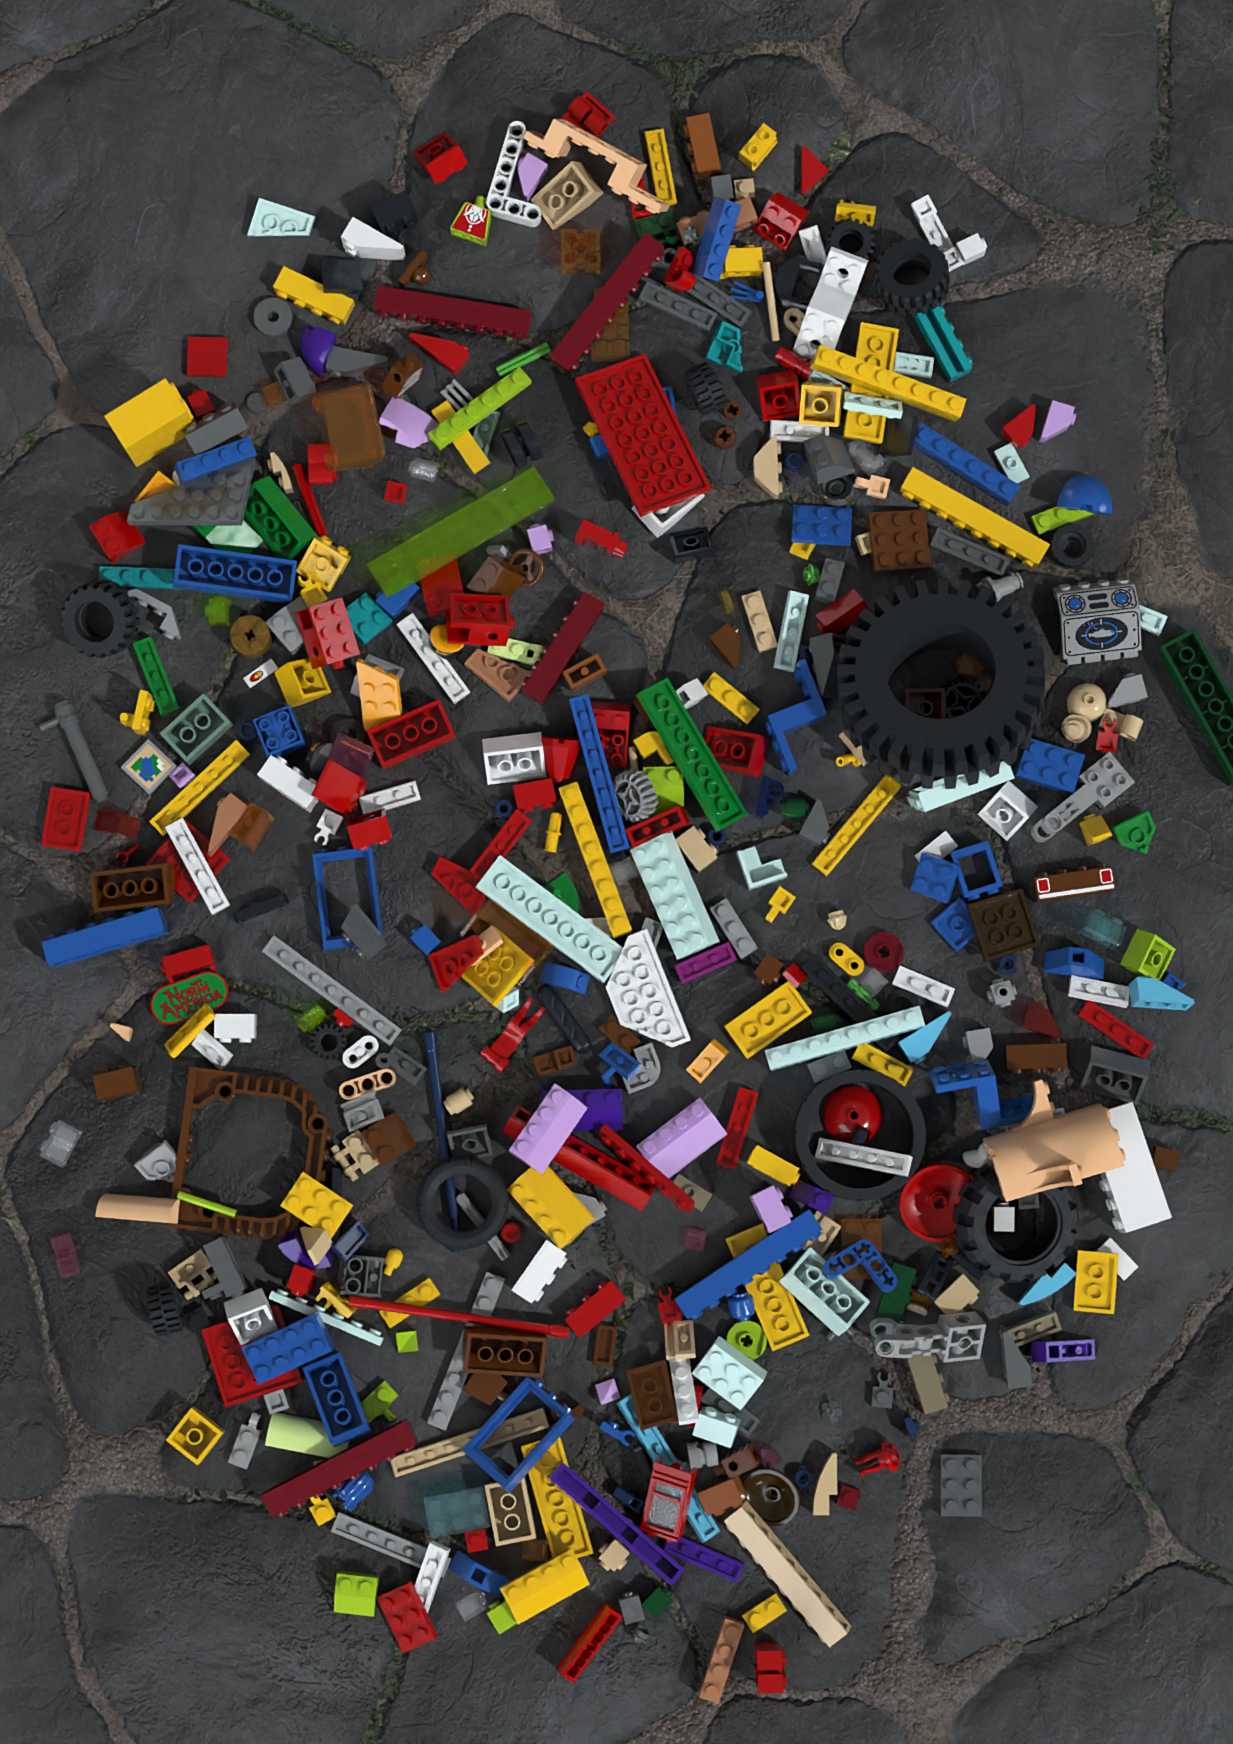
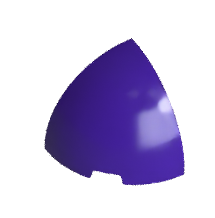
[300,324,337,378]
[278,1222,332,1268]

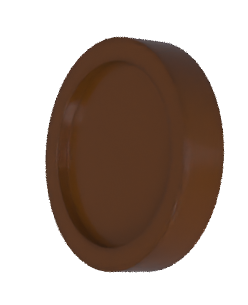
[863,262,876,282]

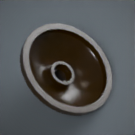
[743,1468,800,1526]

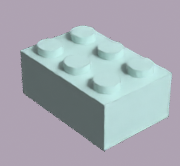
[692,1336,768,1410]

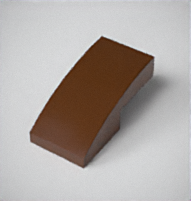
[531,1045,577,1077]

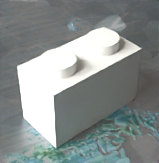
[214,1014,257,1043]

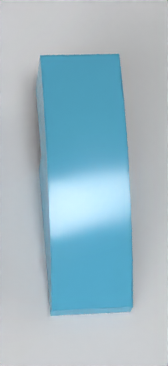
[1017,1262,1077,1305]

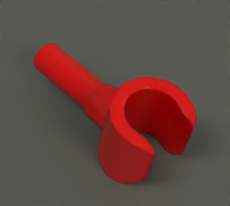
[114,843,140,866]

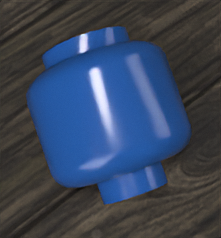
[728,1290,755,1322]

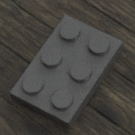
[940,1454,982,1517]

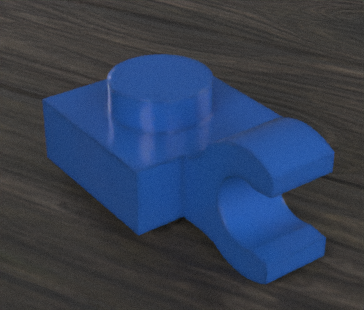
[599,1419,635,1446]

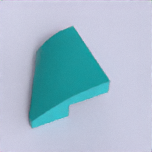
[704,321,743,373]

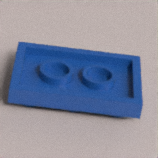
[791,505,852,546]

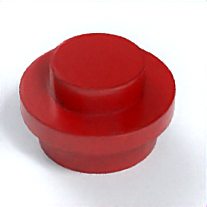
[501,1223,521,1243]

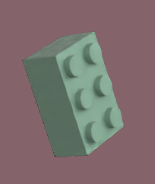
[159,693,233,765]

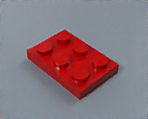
[41,787,91,852]
[377,1581,438,1653]

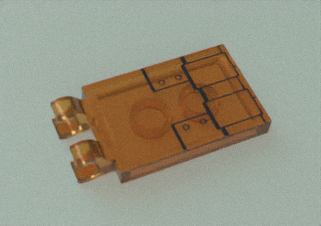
[589,287,630,362]

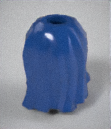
[332,1470,374,1511]

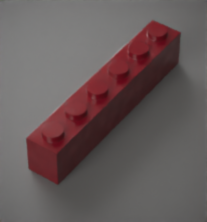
[521,592,605,706]

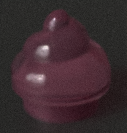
[761,1449,781,1468]

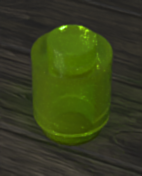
[297,1004,327,1033]

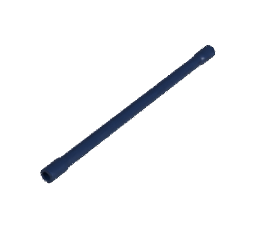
[423,1032,464,1253]

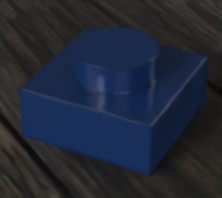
[902,1415,920,1439]

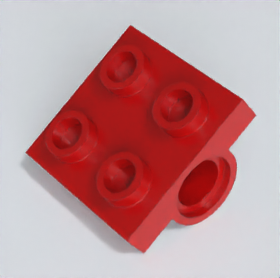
[561,91,615,138]

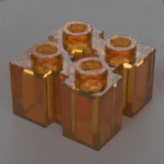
[561,229,600,274]

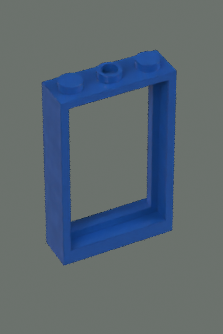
[312,847,384,950]
[462,1376,575,1493]

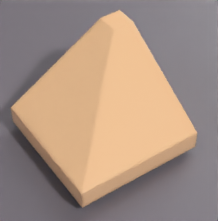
[110,1023,133,1042]

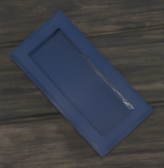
[331,1220,370,1262]

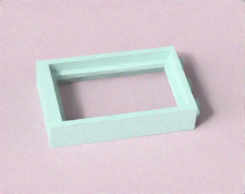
[907,759,1014,812]

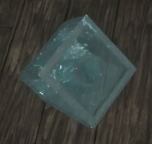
[1078,909,1127,950]

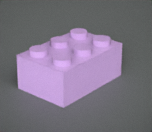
[749,1185,793,1233]

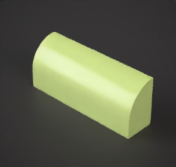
[265,1412,350,1458]

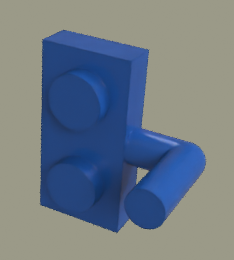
[599,1042,642,1089]

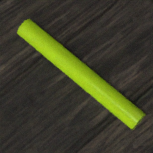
[177,1191,237,1217]

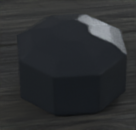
[850,1126,868,1146]

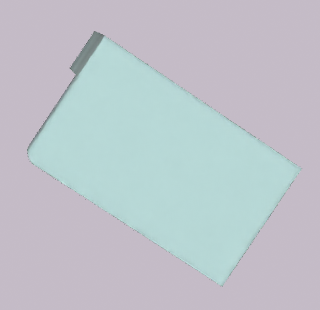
[736,846,787,890]

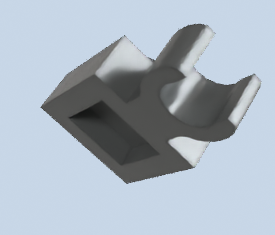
[871,1372,893,1408]

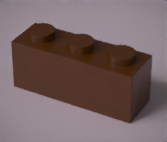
[1003,1043,1067,1074]

